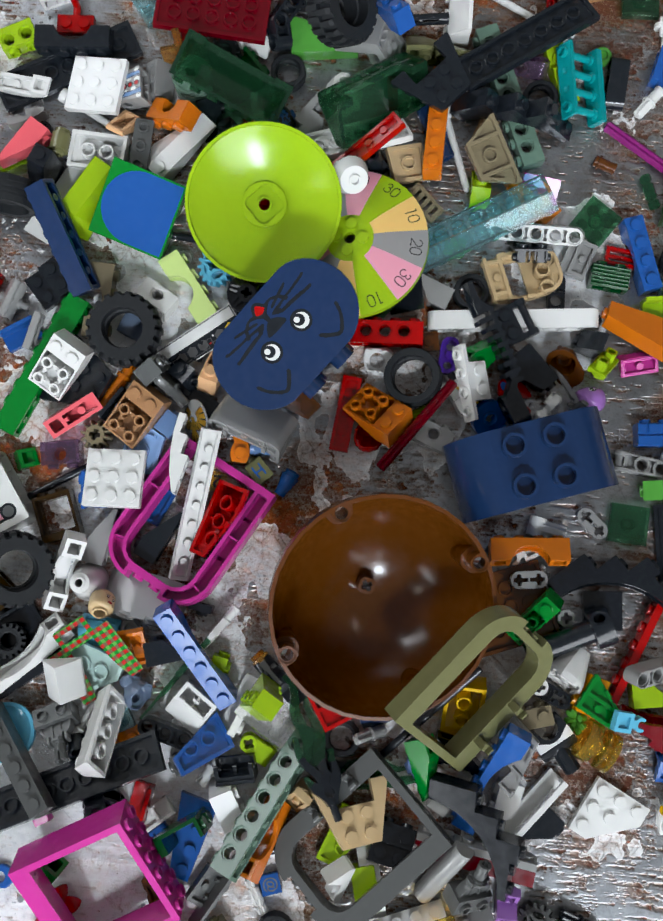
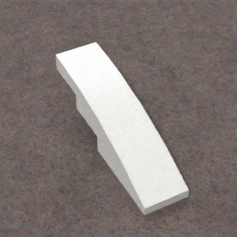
[169,412,190,496]

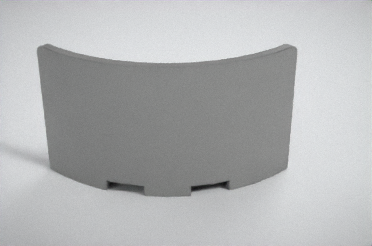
[106,568,186,629]

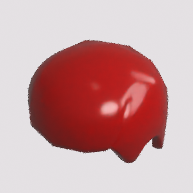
[354,425,382,453]

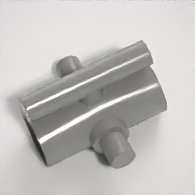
[0,278,31,321]

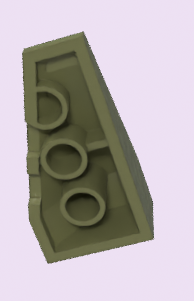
[404,35,470,67]

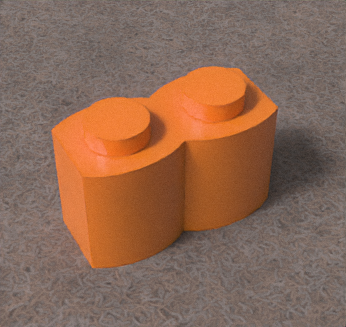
[229,436,250,465]

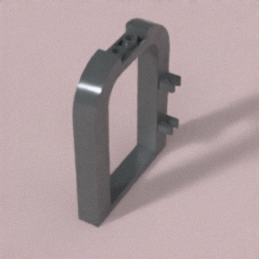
[275,746,454,921]

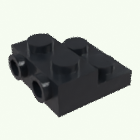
[25,257,69,312]
[366,816,417,869]

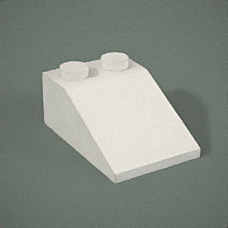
[66,129,132,171]

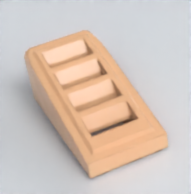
[106,109,141,137]

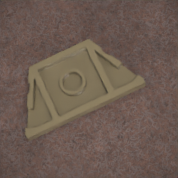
[464,113,523,185]

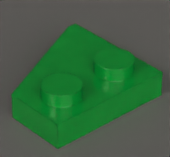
[574,674,619,729]

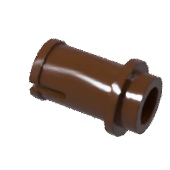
[592,155,618,175]

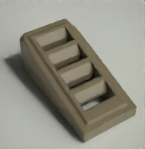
[409,182,444,225]

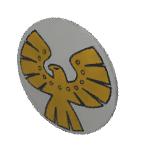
[184,399,209,444]

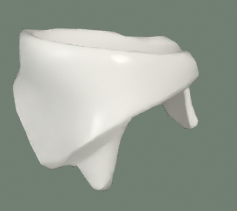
[363,346,393,375]

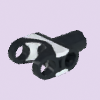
[529,711,581,775]

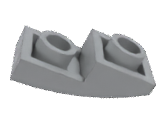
[7,105,49,132]

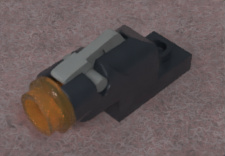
[250,649,307,709]

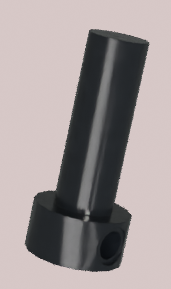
[522,605,619,658]

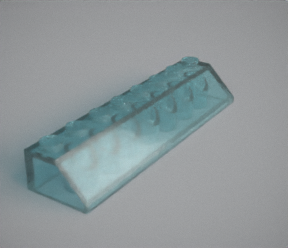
[422,173,559,274]

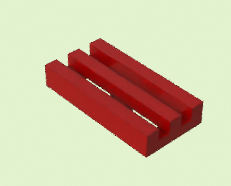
[604,245,634,271]

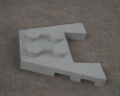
[488,715,540,798]

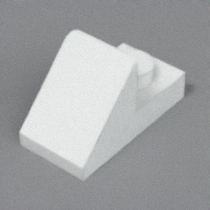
[320,855,356,902]

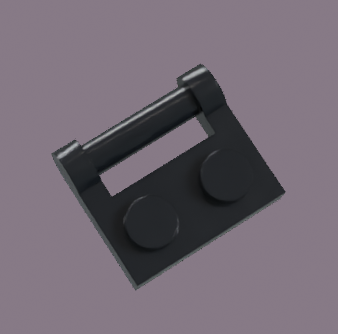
[495,297,540,347]

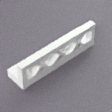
[504,767,569,837]

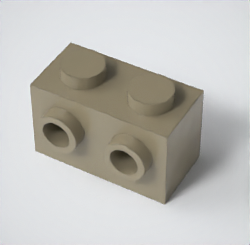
[515,700,555,730]

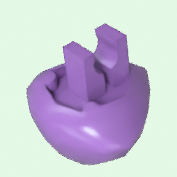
[575,387,606,411]

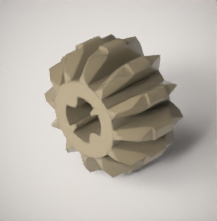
[80,419,113,449]

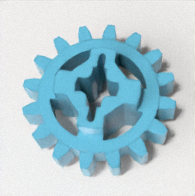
[197,252,232,288]

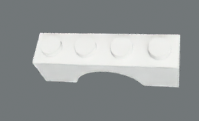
[42,529,87,613]

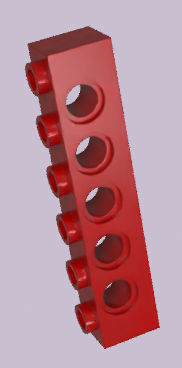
[348,317,424,348]

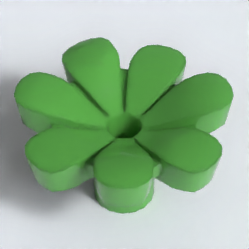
[564,709,587,735]

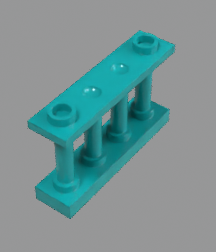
[556,39,607,128]

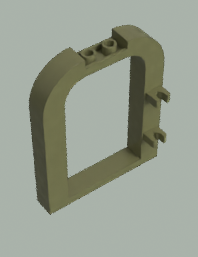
[384,605,553,772]

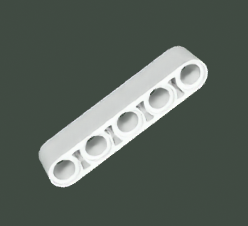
[489,221,585,246]

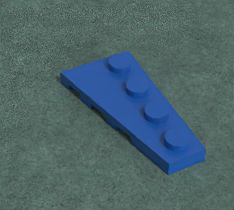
[170,790,215,882]

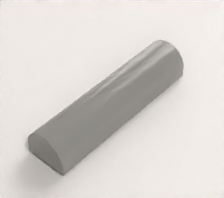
[413,840,474,904]

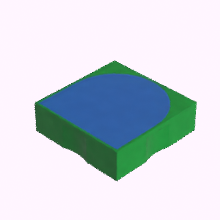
[88,156,186,260]

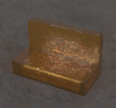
[160,28,186,64]

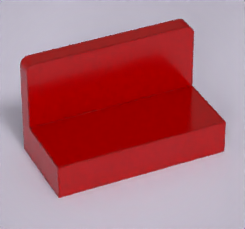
[129,780,156,823]

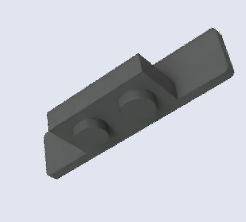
[129,118,155,170]
[185,854,235,921]

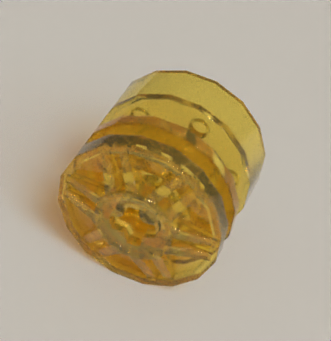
[571,718,623,773]

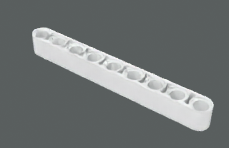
[427,308,599,333]

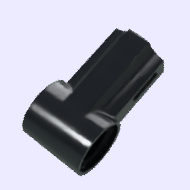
[365,149,389,175]

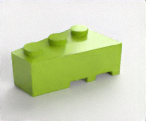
[239,673,284,722]

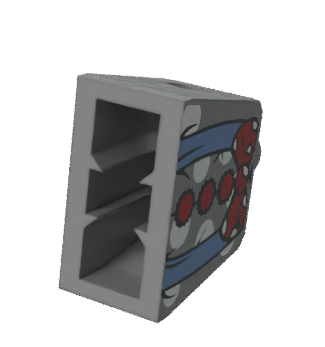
[121,65,152,110]

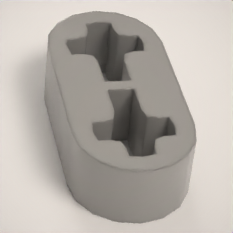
[575,508,608,540]
[509,570,548,589]

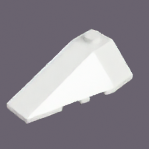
[148,113,217,180]

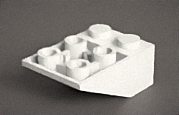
[28,328,95,401]

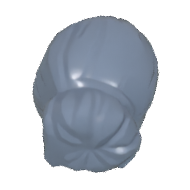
[119,672,152,710]

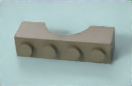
[81,261,121,340]

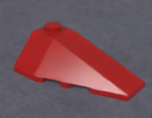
[189,479,250,558]

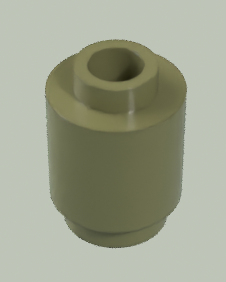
[49,127,71,157]

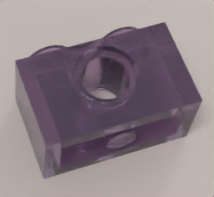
[40,439,84,470]

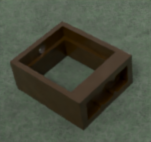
[31,486,85,545]

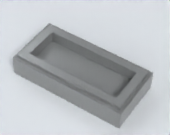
[22,311,45,351]

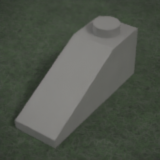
[81,508,122,566]

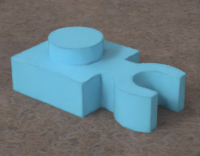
[609,709,646,734]

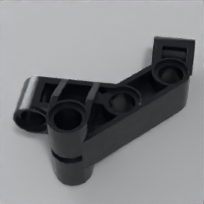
[267,0,307,51]
[67,733,125,818]

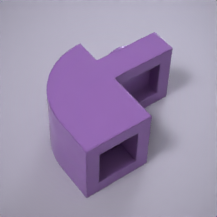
[494,886,521,921]

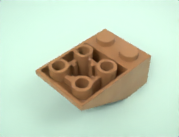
[103,379,172,449]

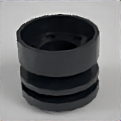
[227,277,264,315]

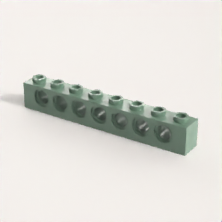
[472,23,545,173]
[210,722,323,883]

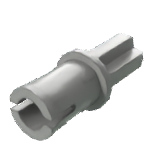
[352,724,387,745]

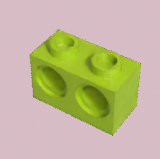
[0,17,36,59]

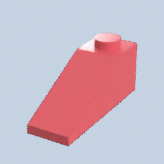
[0,116,52,169]
[43,391,103,439]

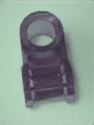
[514,56,550,80]

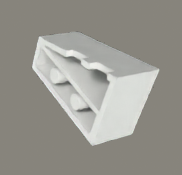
[209,777,254,841]

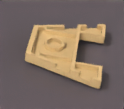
[311,775,387,851]

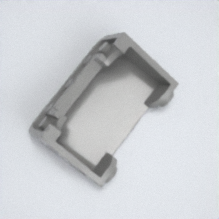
[208,393,298,464]

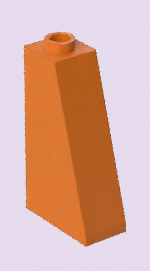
[601,301,663,362]

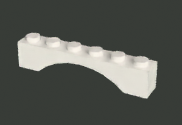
[0,612,75,693]

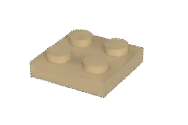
[385,142,428,185]

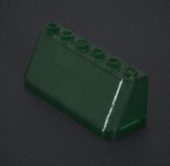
[169,28,294,123]
[317,52,428,149]

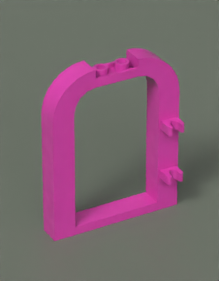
[108,438,277,606]

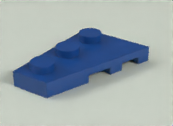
[172,711,235,777]

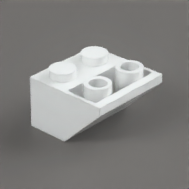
[165,678,217,734]

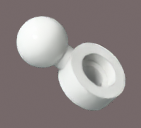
[533,394,562,419]

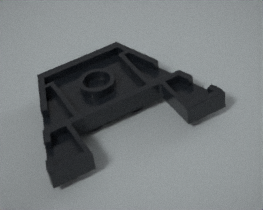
[391,32,471,113]
[39,334,115,404]

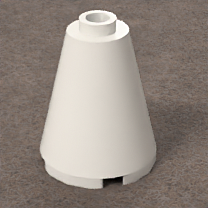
[69,563,109,601]

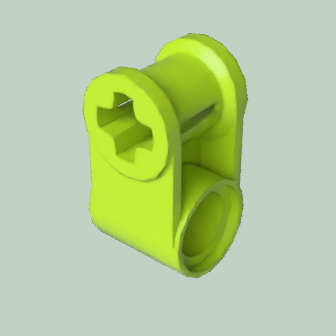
[240,731,278,767]

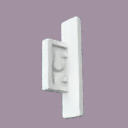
[452,343,492,423]
[221,673,258,741]

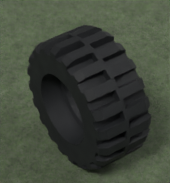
[305,0,378,49]
[85,291,164,368]
[0,530,55,608]

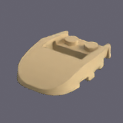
[480,250,563,304]

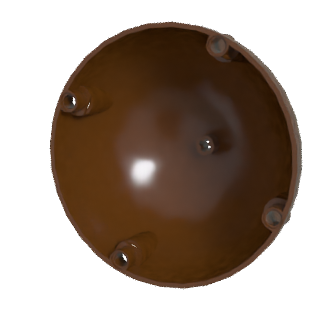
[267,492,497,721]

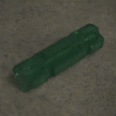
[639,173,661,211]

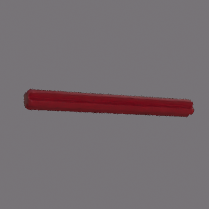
[377,379,457,471]

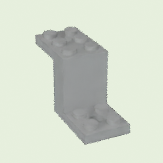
[335,0,405,75]

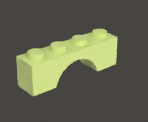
[158,249,219,324]

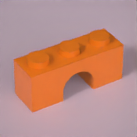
[145,97,202,132]

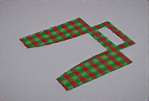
[48,616,144,706]

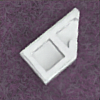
[146,795,177,832]

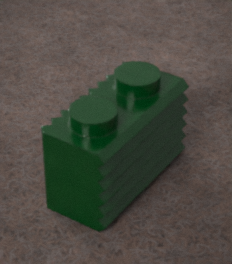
[586,260,631,295]

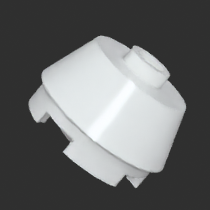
[333,155,368,194]

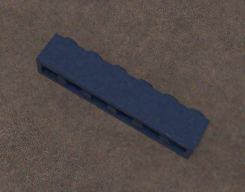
[24,178,101,298]

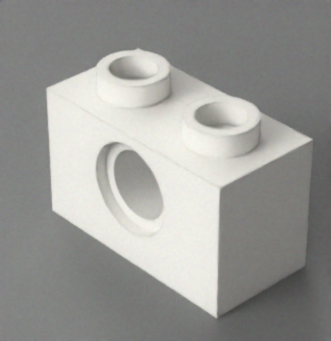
[134,277,179,322]

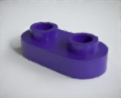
[438,337,460,375]

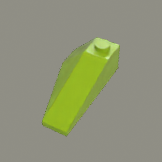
[63,156,111,241]

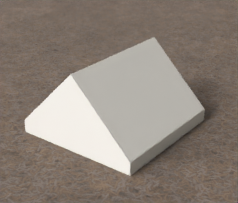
[42,657,88,705]

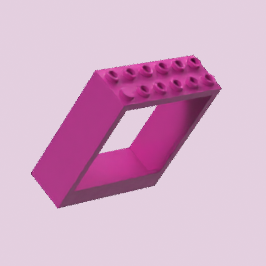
[8,799,186,921]

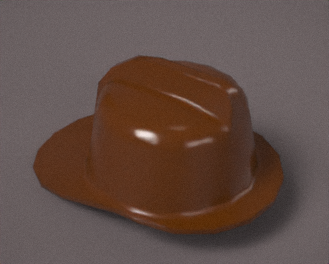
[546,345,584,387]

